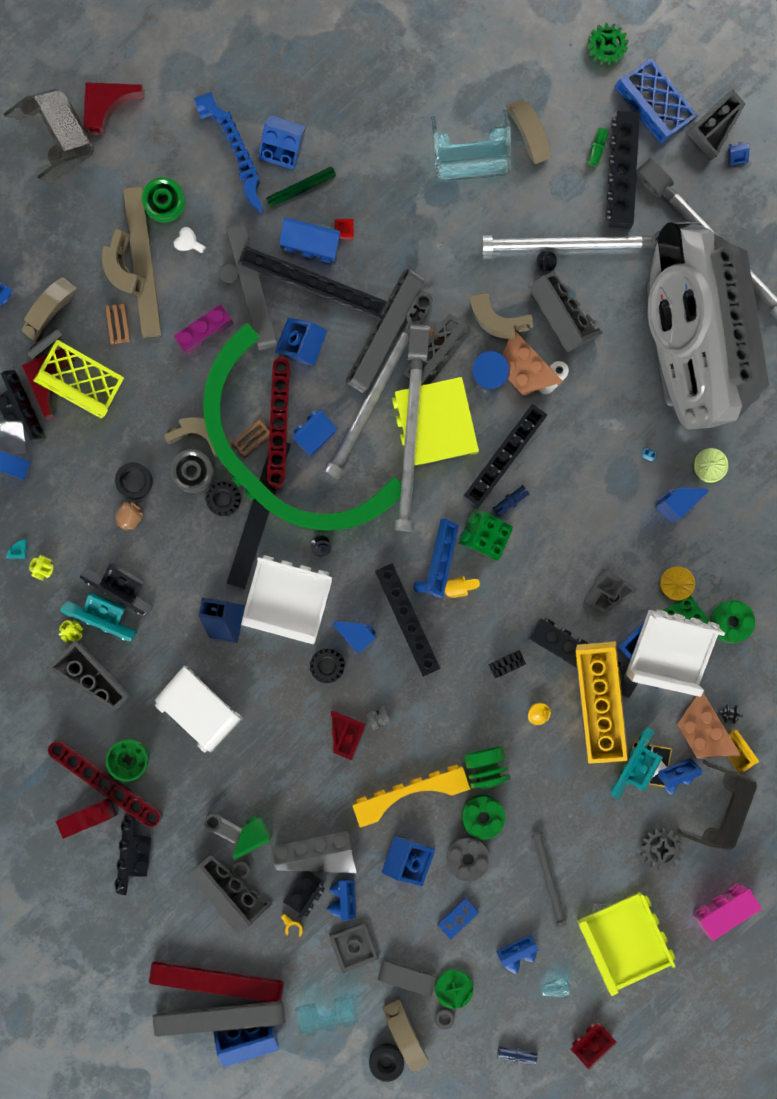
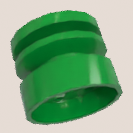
[106,738,149,781]
[463,746,510,789]

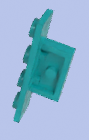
[60,593,138,642]
[610,727,663,800]

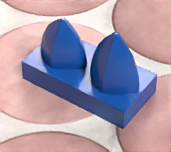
[658,758,702,794]
[327,878,356,921]
[496,935,539,974]

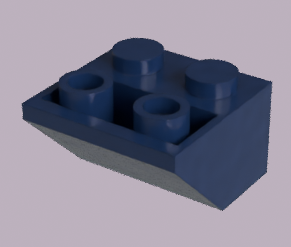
[199,597,245,643]

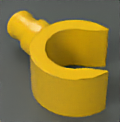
[281,913,303,937]

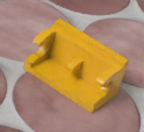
[727,729,759,773]

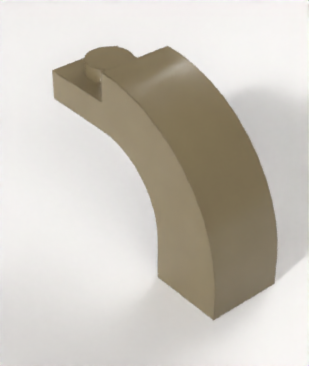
[506,99,552,164]
[102,229,146,297]
[22,277,78,342]
[470,293,533,339]
[164,417,233,457]
[382,999,430,1073]

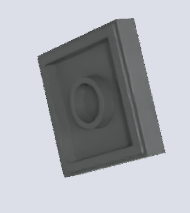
[27,328,62,359]
[329,921,379,973]

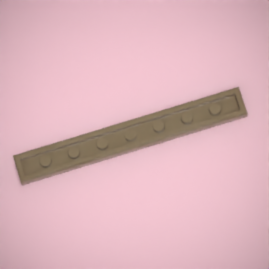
[123,186,162,338]

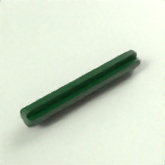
[266,166,336,207]

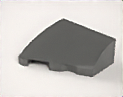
[584,569,637,614]

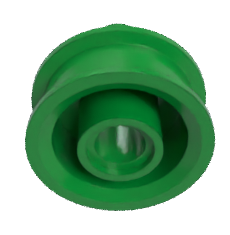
[141,177,185,223]
[710,600,755,643]
[462,795,505,840]

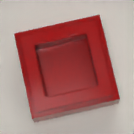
[335,219,354,239]

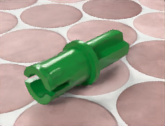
[587,128,609,166]

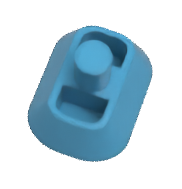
[642,447,657,461]

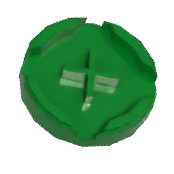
[435,969,473,1009]

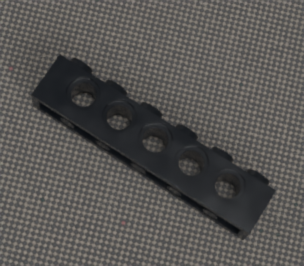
[606,111,640,228]
[463,404,547,509]
[375,563,440,677]
[528,617,638,699]

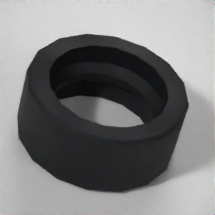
[115,462,153,500]

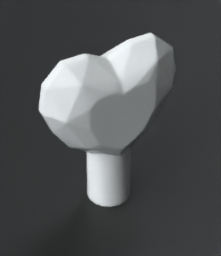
[174,227,206,253]

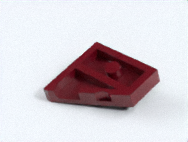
[331,710,367,760]

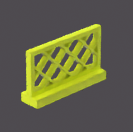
[33,340,124,418]

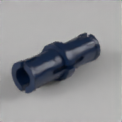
[492,485,530,517]
[497,1045,538,1066]

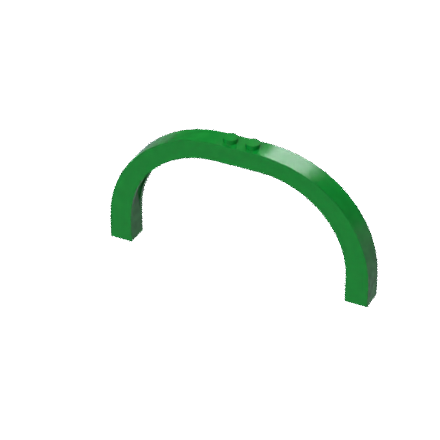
[203,323,402,531]

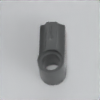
[204,812,242,844]

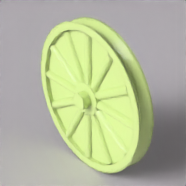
[694,448,729,483]

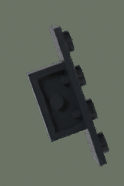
[0,370,45,441]
[80,562,153,616]
[115,815,151,896]

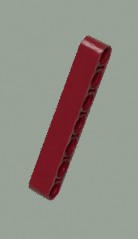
[267,357,290,490]
[48,741,162,827]
[149,962,284,1002]

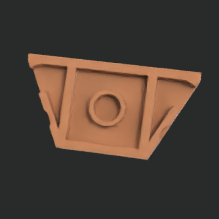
[503,331,563,396]
[677,692,741,759]

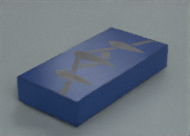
[437,898,479,939]

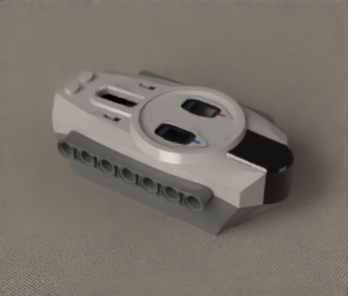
[647,222,769,430]

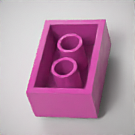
[693,884,762,941]

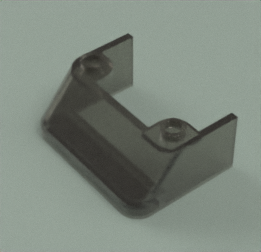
[3,89,94,183]
[677,759,757,850]

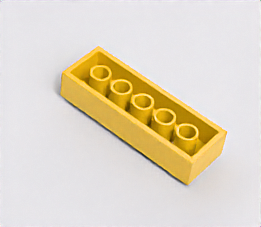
[576,641,628,764]

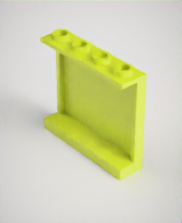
[392,377,479,466]
[577,892,676,996]

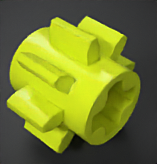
[29,555,53,580]
[59,619,83,644]

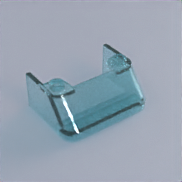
[431,109,511,181]

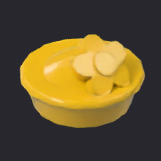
[528,703,551,725]

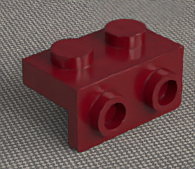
[570,1022,618,1070]

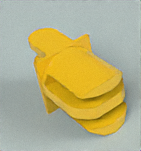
[445,576,480,598]

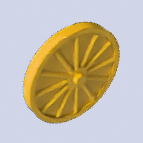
[660,566,695,601]

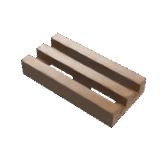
[105,304,130,344]
[231,419,270,458]

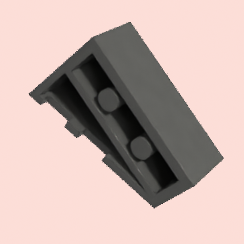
[686,89,746,160]

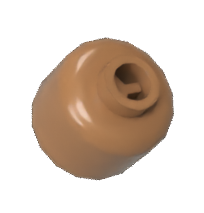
[115,501,143,531]

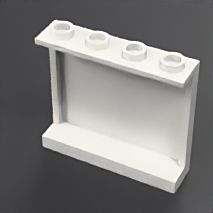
[241,555,333,645]
[626,609,725,697]

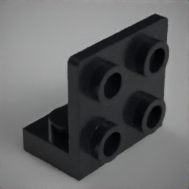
[283,871,325,919]

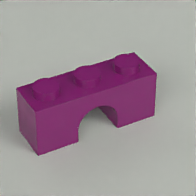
[174,304,234,355]

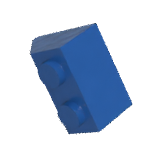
[274,318,327,366]
[333,621,376,654]
[381,836,436,886]

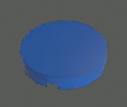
[473,351,510,389]

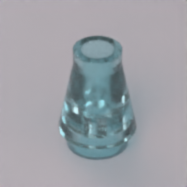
[541,978,570,998]

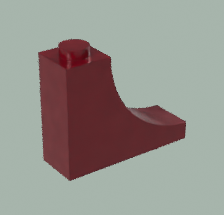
[83,82,145,136]
[22,348,75,420]
[55,798,117,839]

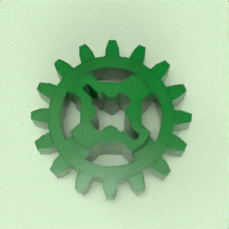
[587,23,629,66]

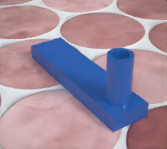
[413,518,459,598]

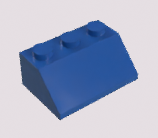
[279,217,341,263]
[656,488,709,523]
[213,1025,280,1068]

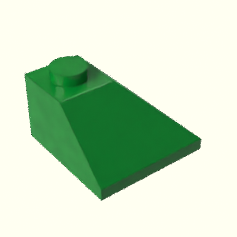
[233,816,272,860]

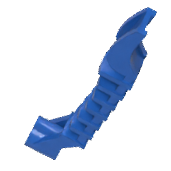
[194,92,264,213]

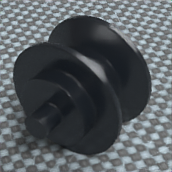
[537,252,557,271]
[311,535,331,557]
[719,704,743,724]

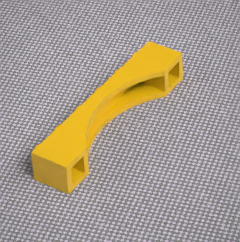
[352,764,470,828]

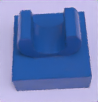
[728,142,750,166]

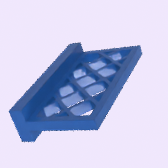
[615,58,698,144]

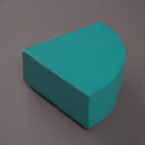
[6,539,27,559]

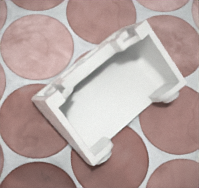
[155,666,243,752]

